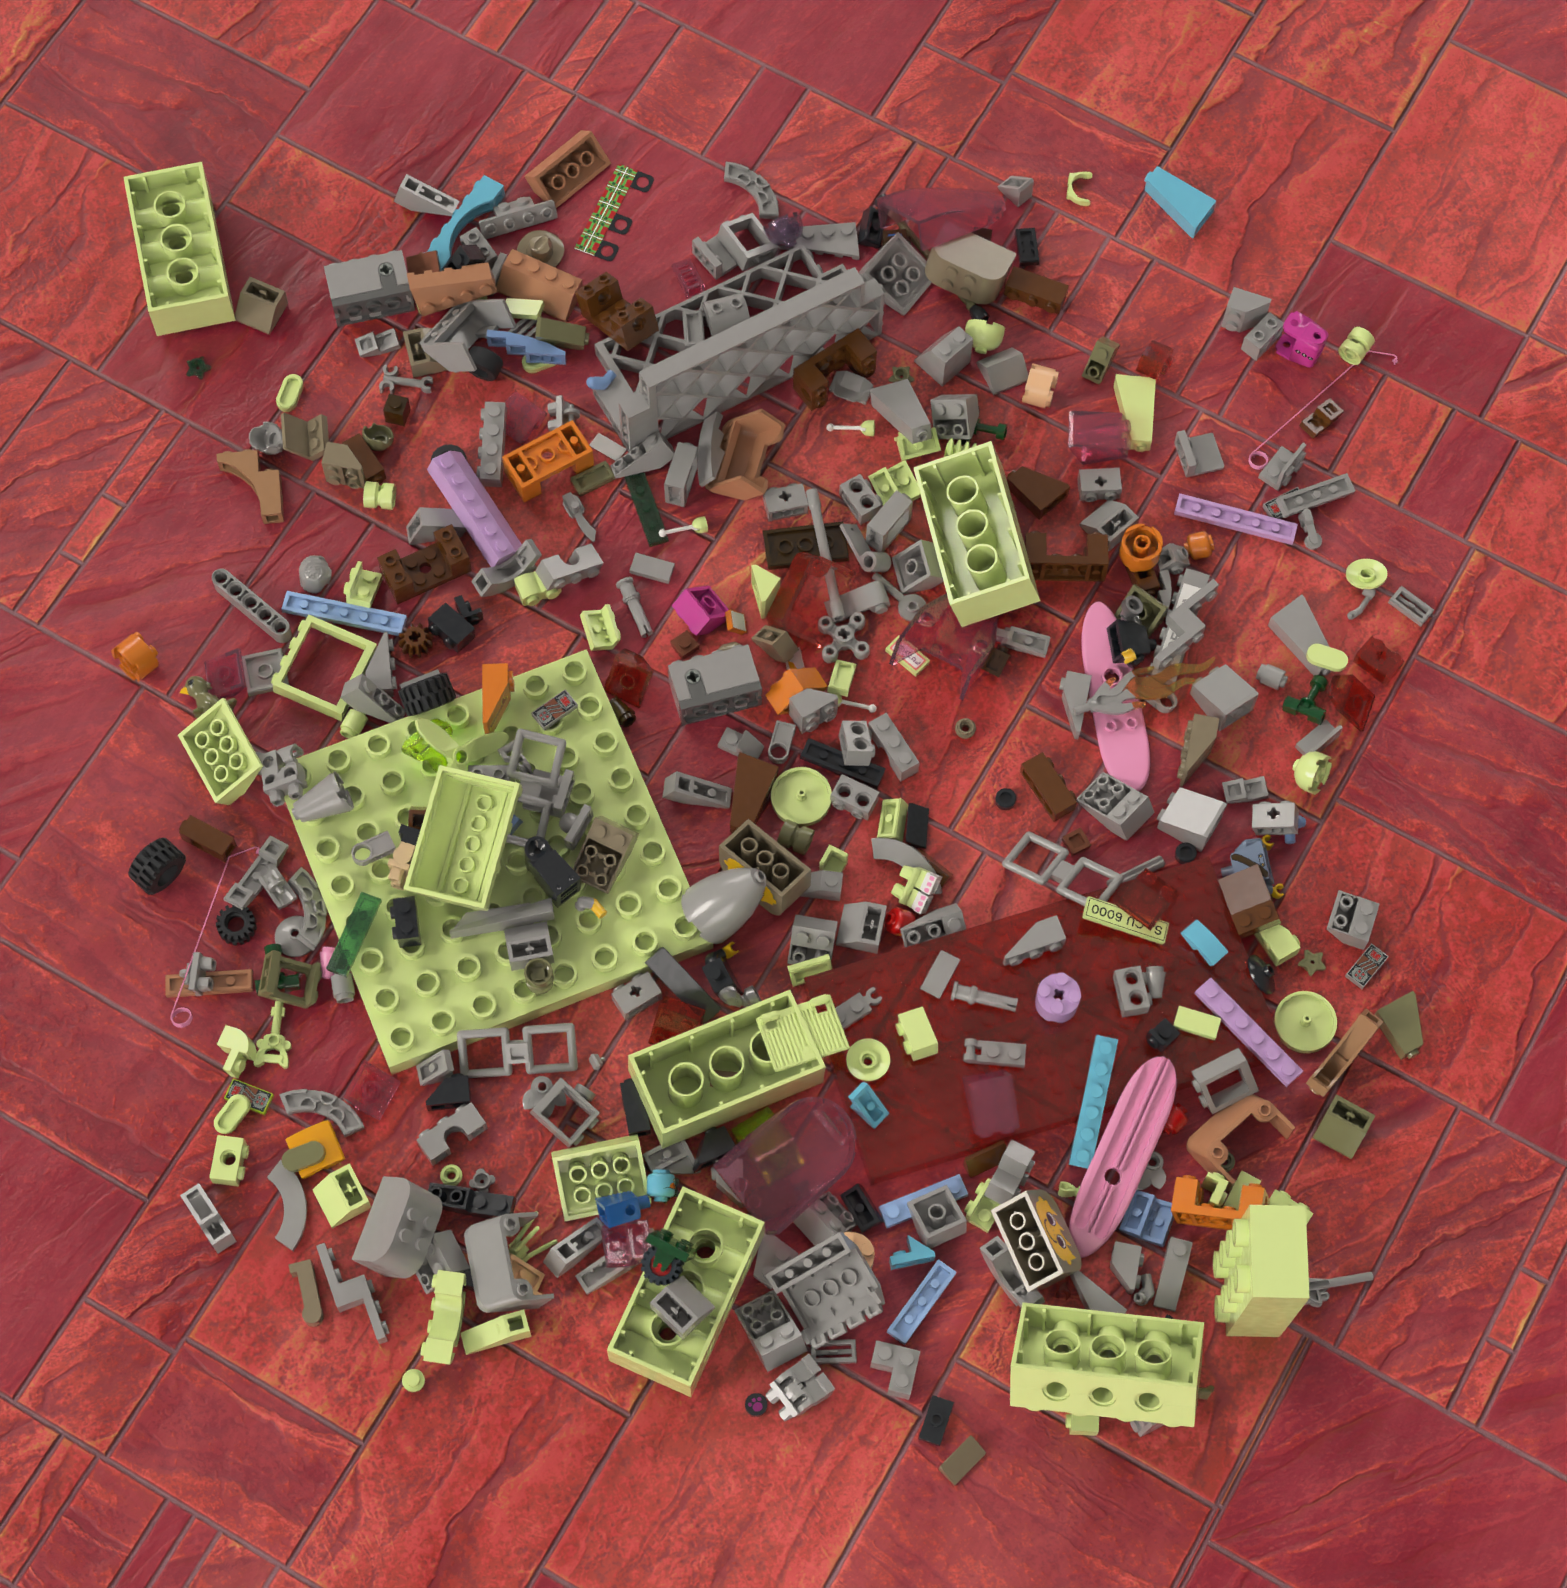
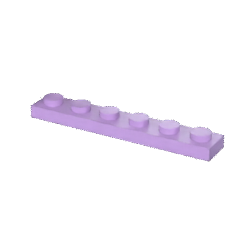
[1174,493,1298,545]
[1194,978,1303,1087]

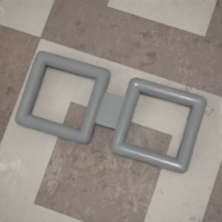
[506,729,566,847]
[1002,831,1124,906]
[457,1023,578,1078]

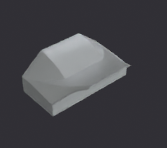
[829,371,873,405]

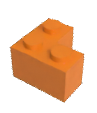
[765,667,828,715]

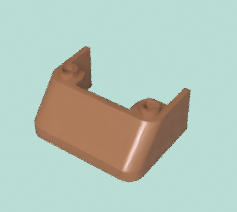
[1186,1094,1295,1193]

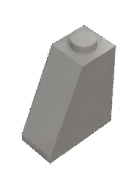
[406,507,466,545]

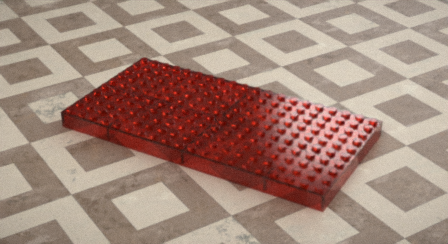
[803,857,1285,1186]

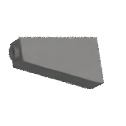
[870,379,932,444]
[1268,595,1332,676]

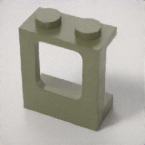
[258,950,322,1009]

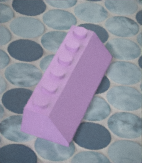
[427,451,522,567]

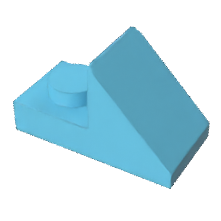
[848,1082,889,1129]
[889,1235,935,1270]

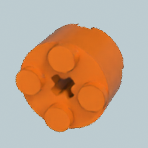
[1119,524,1163,572]
[111,632,159,682]

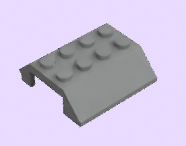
[765,1231,885,1350]

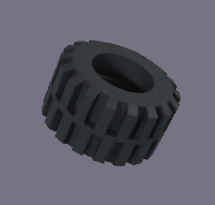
[398,673,456,716]
[128,838,186,895]

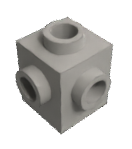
[1158,543,1190,575]

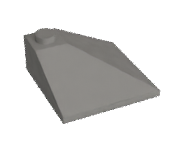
[859,232,932,316]

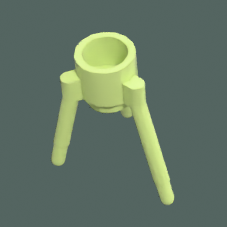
[508,1211,558,1262]

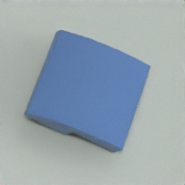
[1119,1190,1174,1247]

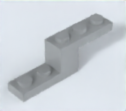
[1152,579,1219,671]
[316,1243,389,1344]

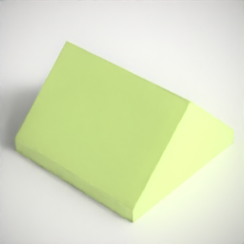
[751,565,780,619]

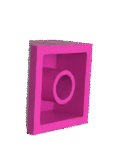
[672,585,729,636]

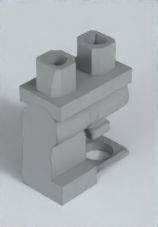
[259,744,308,807]

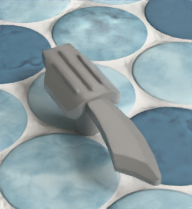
[562,492,596,542]

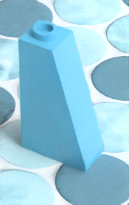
[1144,166,1216,238]

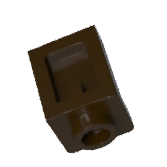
[981,644,1012,677]

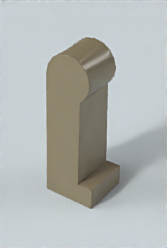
[289,1259,324,1327]

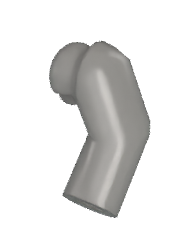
[1134,1274,1155,1306]

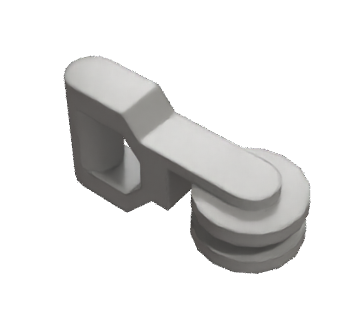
[1298,508,1322,550]
[498,740,533,774]

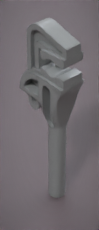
[1305,1272,1373,1307]

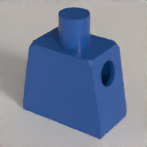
[595,1191,651,1228]

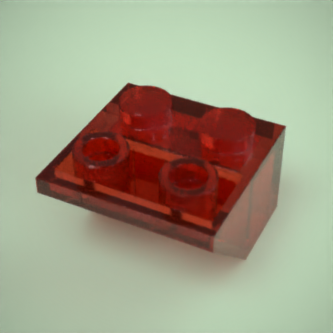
[648,996,706,1045]

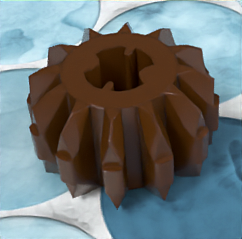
[398,623,433,658]

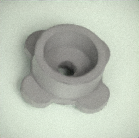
[469,1169,495,1193]

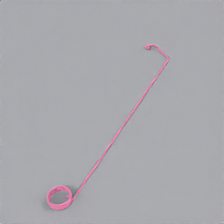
[1249,350,1398,470]
[170,847,260,1028]

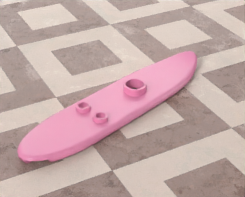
[1081,602,1150,791]
[1069,1056,1177,1258]

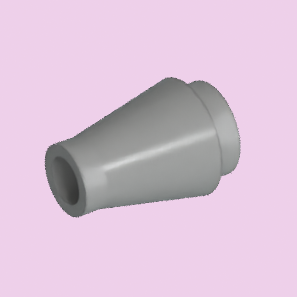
[1145,966,1166,998]

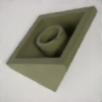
[1114,584,1168,638]

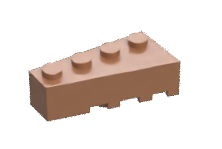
[407,263,497,317]

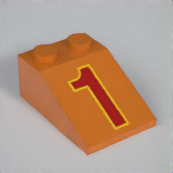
[482,663,515,734]

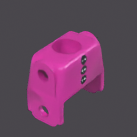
[1275,311,1328,368]

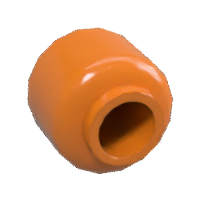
[1184,531,1215,560]

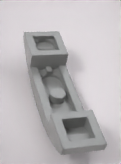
[224,836,288,910]

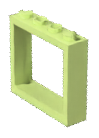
[271,614,377,721]

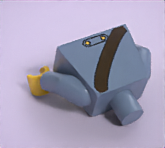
[1221,834,1284,899]

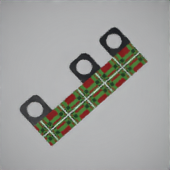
[574,164,654,261]

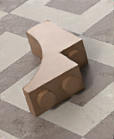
[217,449,284,524]
[1306,1009,1383,1097]

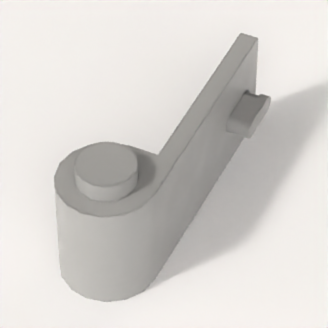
[840,523,891,572]
[824,581,891,624]

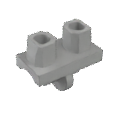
[548,395,580,431]
[258,867,297,910]
[179,952,217,996]

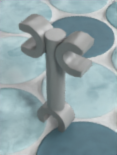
[379,365,433,394]

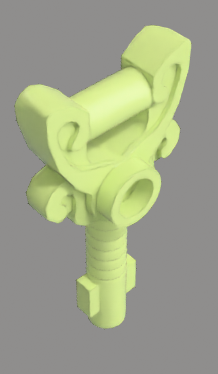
[254,1001,291,1069]

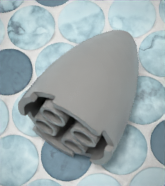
[681,868,766,944]

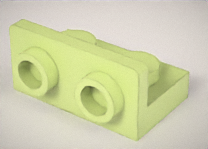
[894,427,941,461]
[344,561,382,608]
[964,1178,1001,1233]

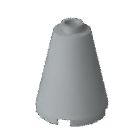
[291,772,354,822]

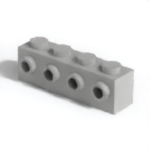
[477,402,507,487]

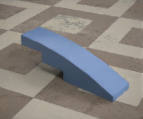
[487,329,566,365]

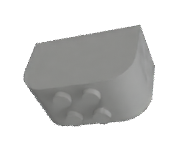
[352,1176,442,1278]

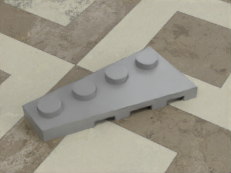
[778,222,859,260]

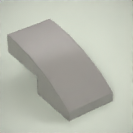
[355,328,401,357]
[1156,569,1172,617]
[1222,776,1269,803]
[920,950,961,999]

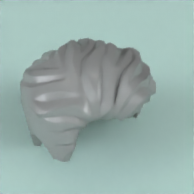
[249,422,283,455]
[299,555,332,594]

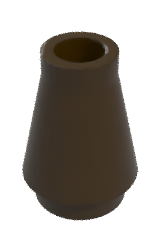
[609,697,636,727]

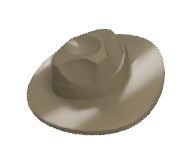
[517,230,564,267]

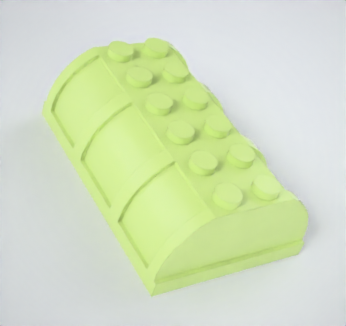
[404,765,523,911]

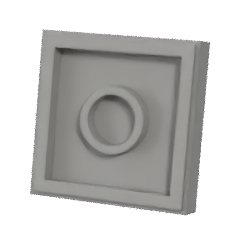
[241,648,289,696]

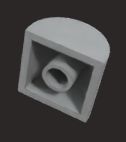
[702,293,750,336]

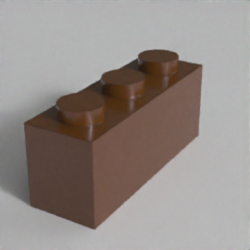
[1004,266,1069,314]
[1020,752,1077,822]

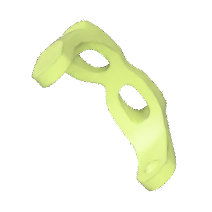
[1066,172,1093,206]

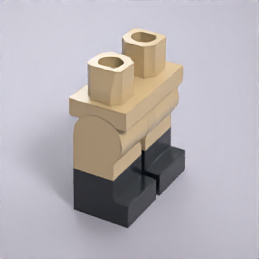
[388,824,420,890]

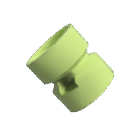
[1338,327,1375,365]
[363,481,396,510]

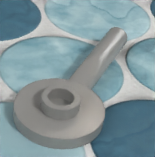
[872,572,927,622]

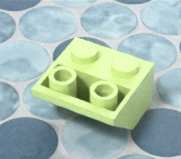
[312,1163,371,1229]

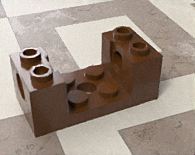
[575,271,659,351]
[793,328,877,411]
[377,524,472,605]
[1024,531,1109,582]

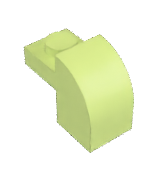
[217,1025,257,1078]

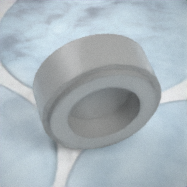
[574,1083,596,1102]

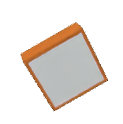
[725,610,747,635]

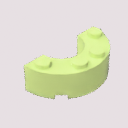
[421,1270,466,1365]

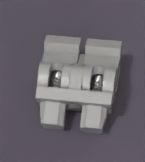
[765,1354,835,1421]

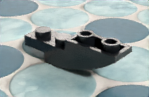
[428,1182,517,1219]

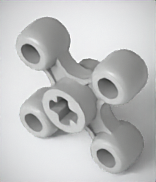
[817,612,870,663]

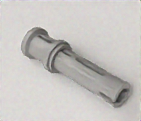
[616,577,653,638]
[950,981,1018,1012]

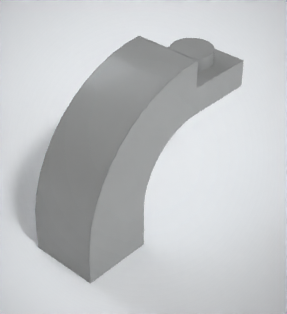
[471,539,542,597]
[980,1235,1045,1308]

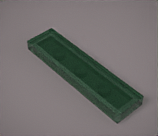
[624,472,669,547]
[326,892,382,978]

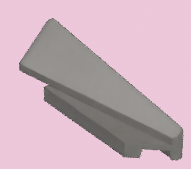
[450,898,555,939]

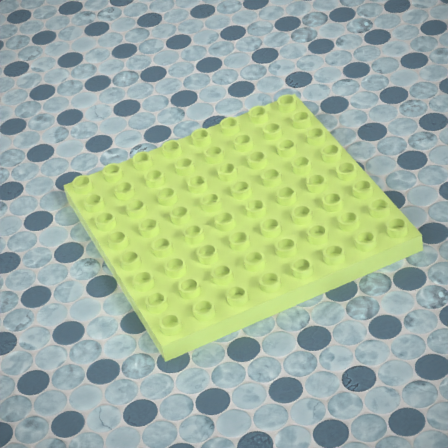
[284,649,713,1075]

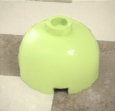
[965,319,1005,354]
[1293,751,1332,795]

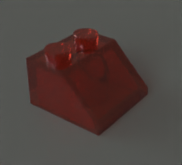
[1116,868,1180,931]

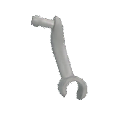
[1347,589,1376,620]

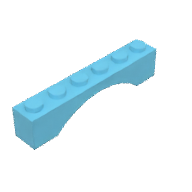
[424,175,505,271]
[1068,1035,1118,1169]

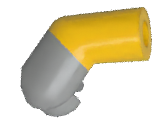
[575,896,607,919]

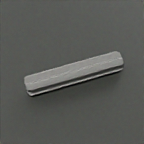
[1106,856,1165,890]

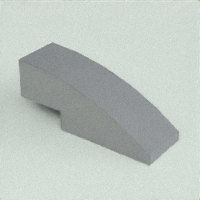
[180,1183,237,1254]

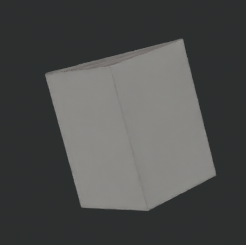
[976,347,1029,395]

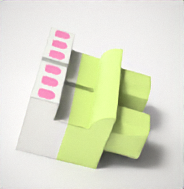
[891,865,942,914]

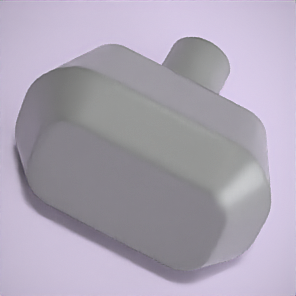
[589,1054,605,1071]

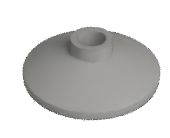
[275,916,312,957]

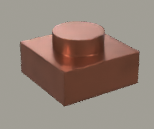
[670,630,699,660]
[1062,828,1091,857]

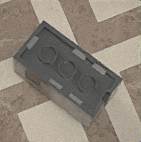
[324,250,415,327]
[668,645,762,726]

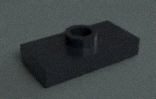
[1015,228,1039,266]
[918,1395,954,1447]

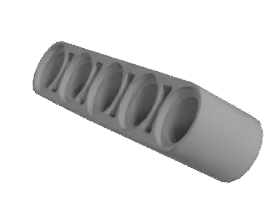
[211,569,292,643]

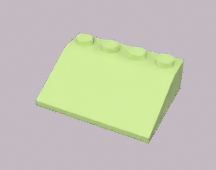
[178,698,263,805]
[551,1134,651,1221]

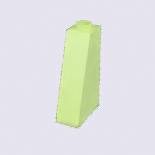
[1114,374,1156,452]

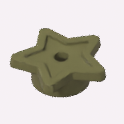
[888,366,914,383]
[1298,950,1326,976]

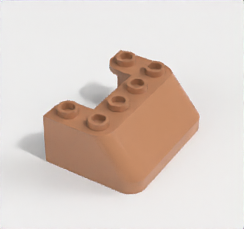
[705,409,786,500]

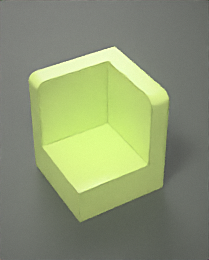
[819,845,848,872]

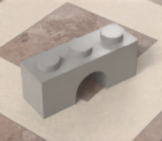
[535,543,604,591]
[868,713,920,782]
[416,1103,488,1166]

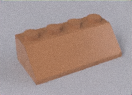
[524,130,611,208]
[496,249,583,322]

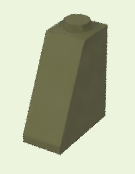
[535,317,590,350]
[1374,991,1423,1060]

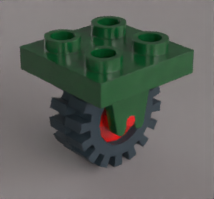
[641,1228,698,1286]

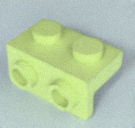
[580,604,621,651]
[1201,1172,1229,1208]

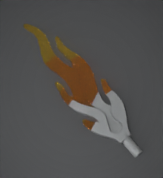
[1073,656,1215,716]

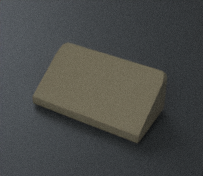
[938,1435,986,1486]

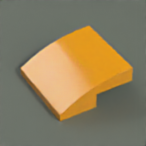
[285,1120,345,1179]

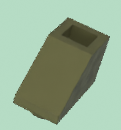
[1082,336,1120,384]

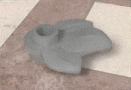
[522,1076,566,1119]
[1136,1151,1166,1191]

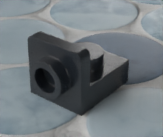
[454,595,483,626]
[1146,1018,1181,1052]

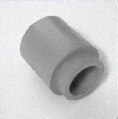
[1256,664,1288,690]
[331,970,355,1003]

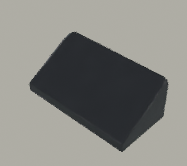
[858,206,887,248]
[905,803,929,849]
[840,1183,884,1233]

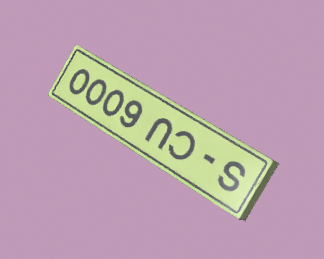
[1082,896,1169,944]

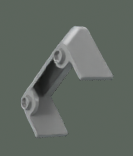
[420,299,516,373]
[464,1212,554,1313]

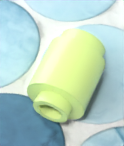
[339,709,368,739]

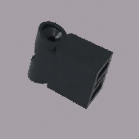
[525,836,581,908]

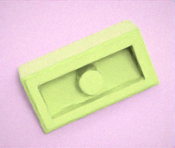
[877,798,908,842]

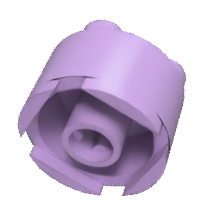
[1035,973,1081,1023]

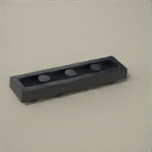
[800,738,886,789]

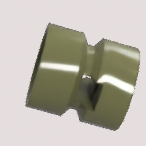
[777,819,815,855]
[524,958,554,994]

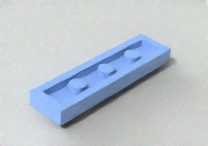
[878,1174,968,1228]
[887,1259,957,1345]

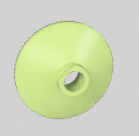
[1346,559,1387,589]
[846,1038,890,1081]

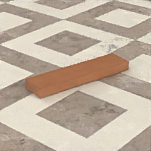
[165,969,253,998]

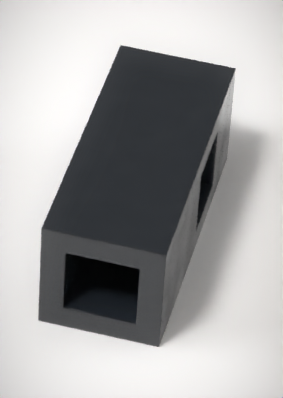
[620,1078,651,1137]

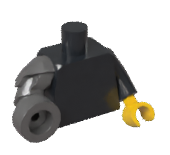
[1106,595,1157,668]
[702,942,762,1008]

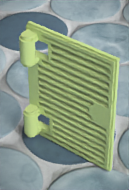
[756,994,850,1073]

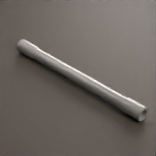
[806,488,845,621]

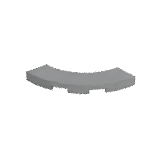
[724,162,779,220]
[871,838,942,895]
[288,867,327,951]
[279,1089,365,1137]
[267,1160,307,1252]

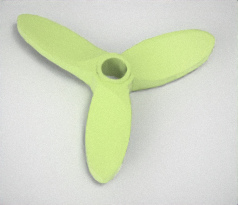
[415,718,509,771]

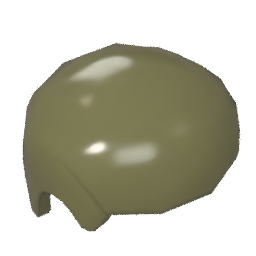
[362,423,394,451]

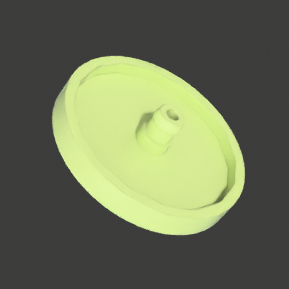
[771,767,832,827]
[1273,991,1337,1053]

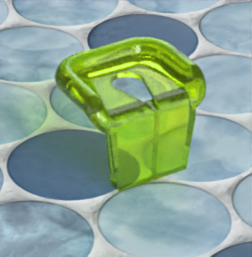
[401,719,461,773]

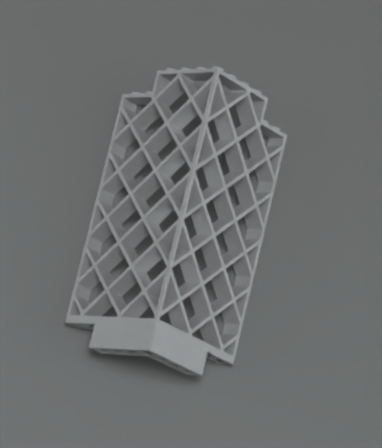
[593,244,886,452]

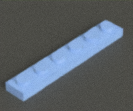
[281,591,407,636]

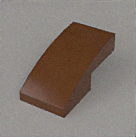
[1299,398,1344,439]

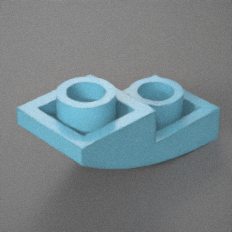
[1181,920,1228,966]

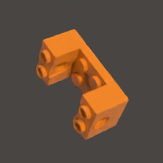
[502,420,594,503]
[1171,1175,1270,1230]

